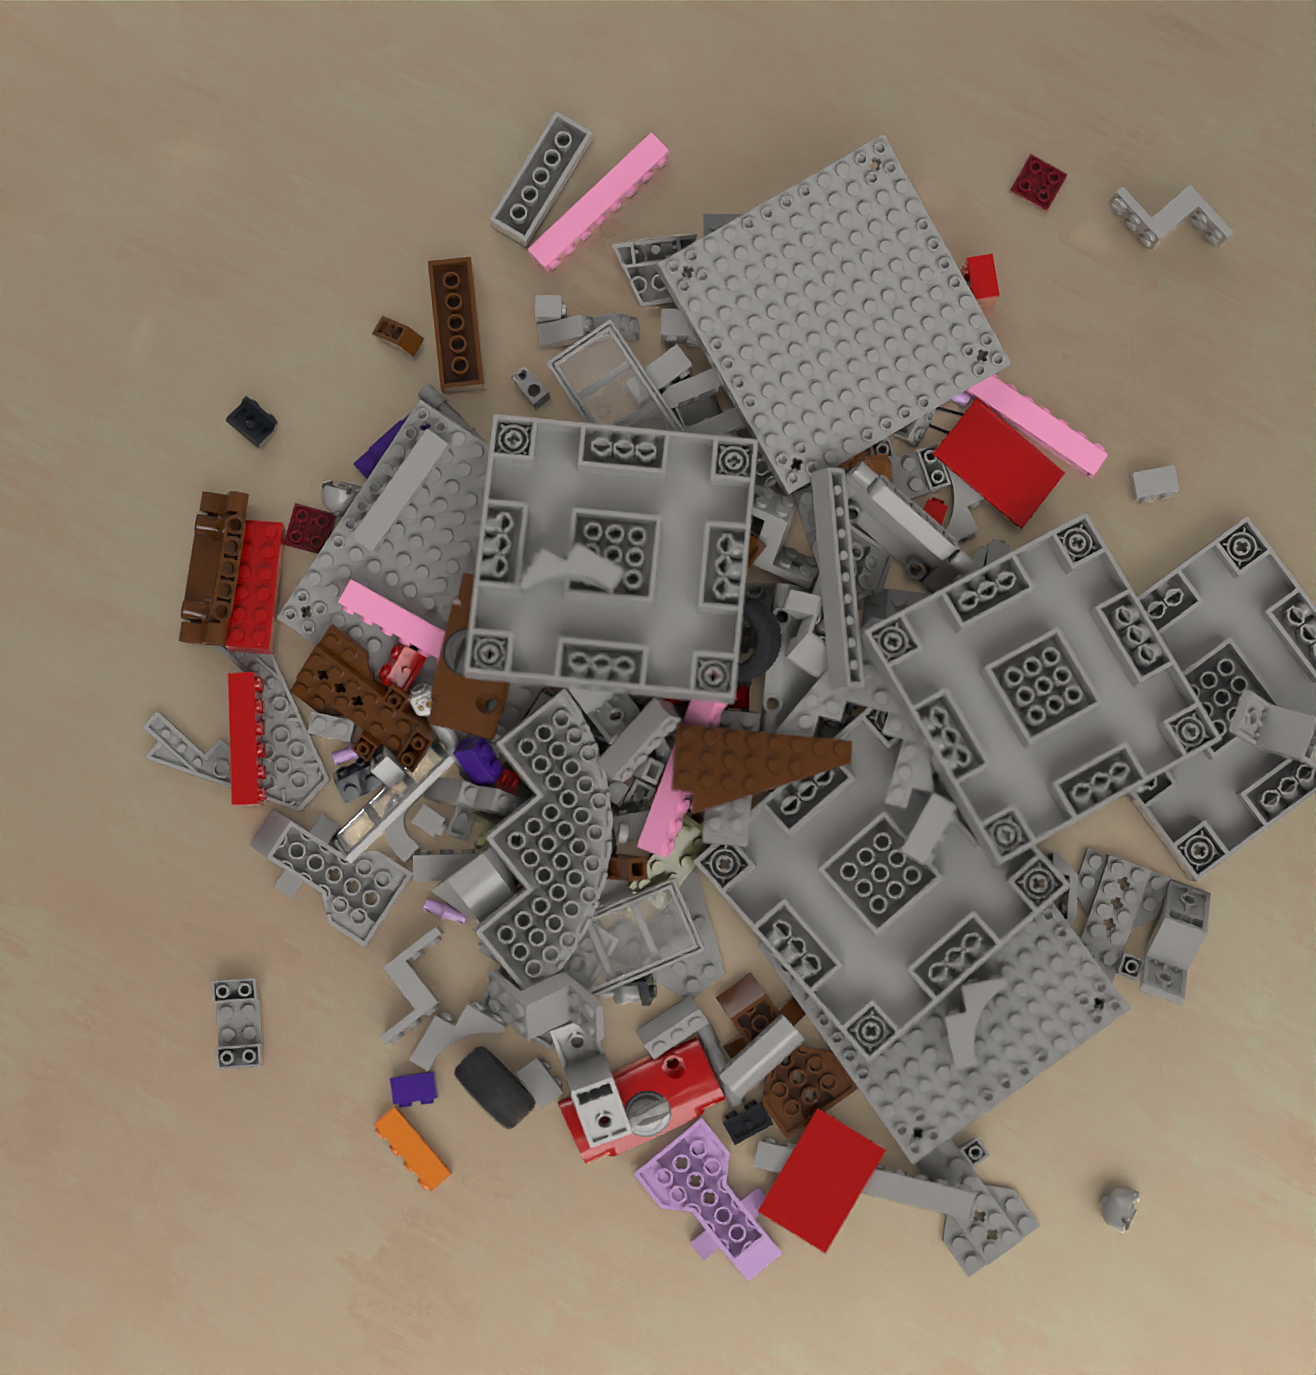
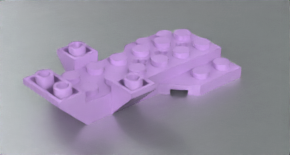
[634,1118,782,1281]

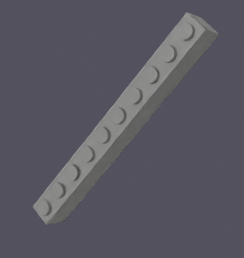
[811,468,865,690]
[753,1137,976,1219]

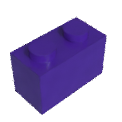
[453,736,504,786]
[390,1071,438,1108]

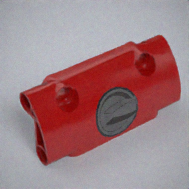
[557,1037,725,1165]

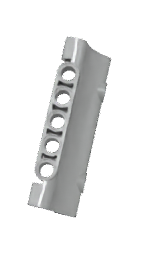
[845,461,975,594]
[759,583,826,738]

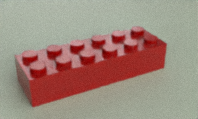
[226,520,285,655]
[228,672,268,807]

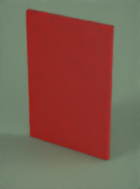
[932,398,1065,529]
[757,1108,886,1254]

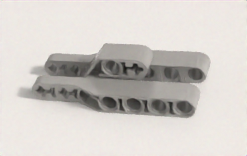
[614,369,745,435]

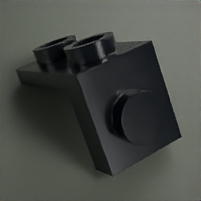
[605,971,657,1006]

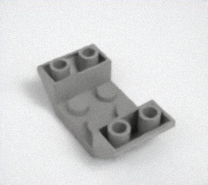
[1046,852,1079,925]
[212,978,263,1070]

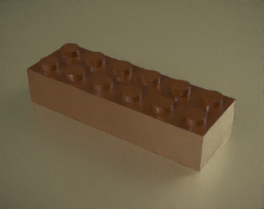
[428,257,485,393]

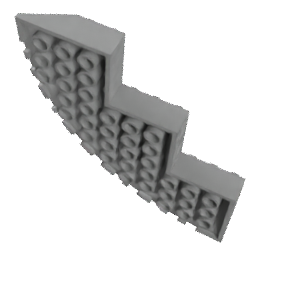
[473,688,613,991]

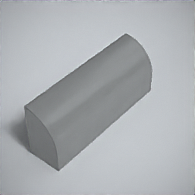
[717,1014,805,1099]

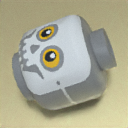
[409,683,433,717]

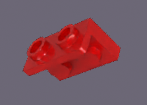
[379,642,427,693]

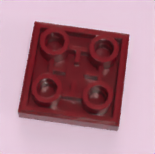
[1009,154,1068,212]
[283,503,337,554]

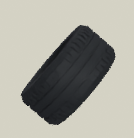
[713,597,782,681]
[454,1046,536,1129]

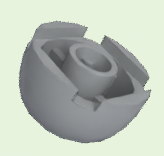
[321,480,362,517]
[1101,1187,1141,1234]

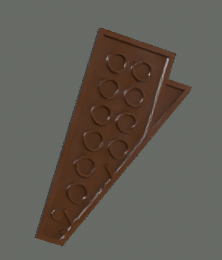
[671,724,852,814]

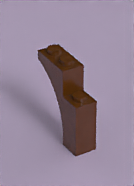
[607,853,647,882]

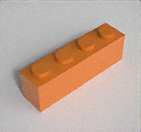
[374,1106,453,1191]

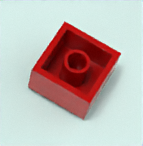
[960,253,1000,307]

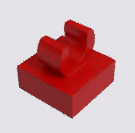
[727,686,750,709]
[493,768,522,795]

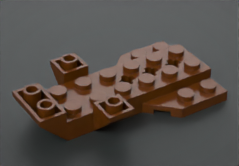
[290,624,435,773]
[715,973,859,1139]

